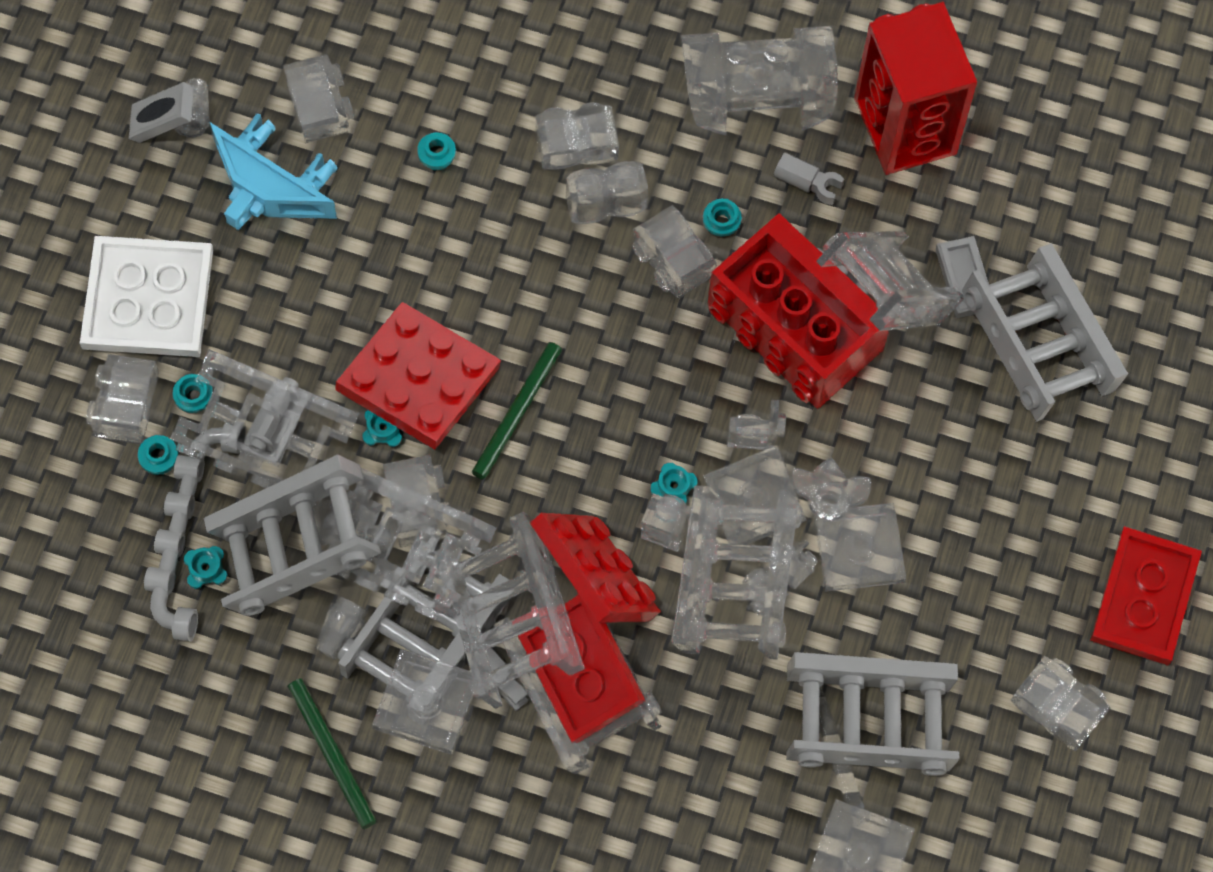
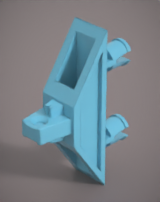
[210,114,337,230]

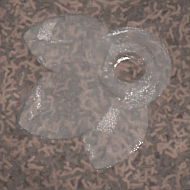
[791,458,871,520]

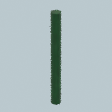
[472,342,562,480]
[288,679,377,829]

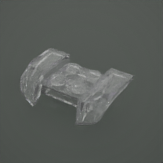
[681,26,838,135]

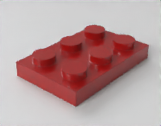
[1090,526,1202,666]
[517,594,646,743]

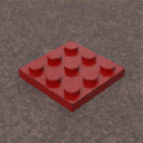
[335,302,501,450]
[530,513,661,623]

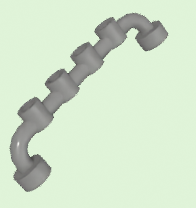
[144,420,246,642]

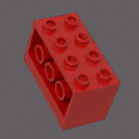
[854,2,977,175]
[707,213,892,409]

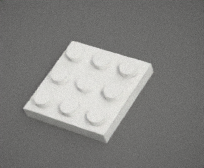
[80,236,213,357]

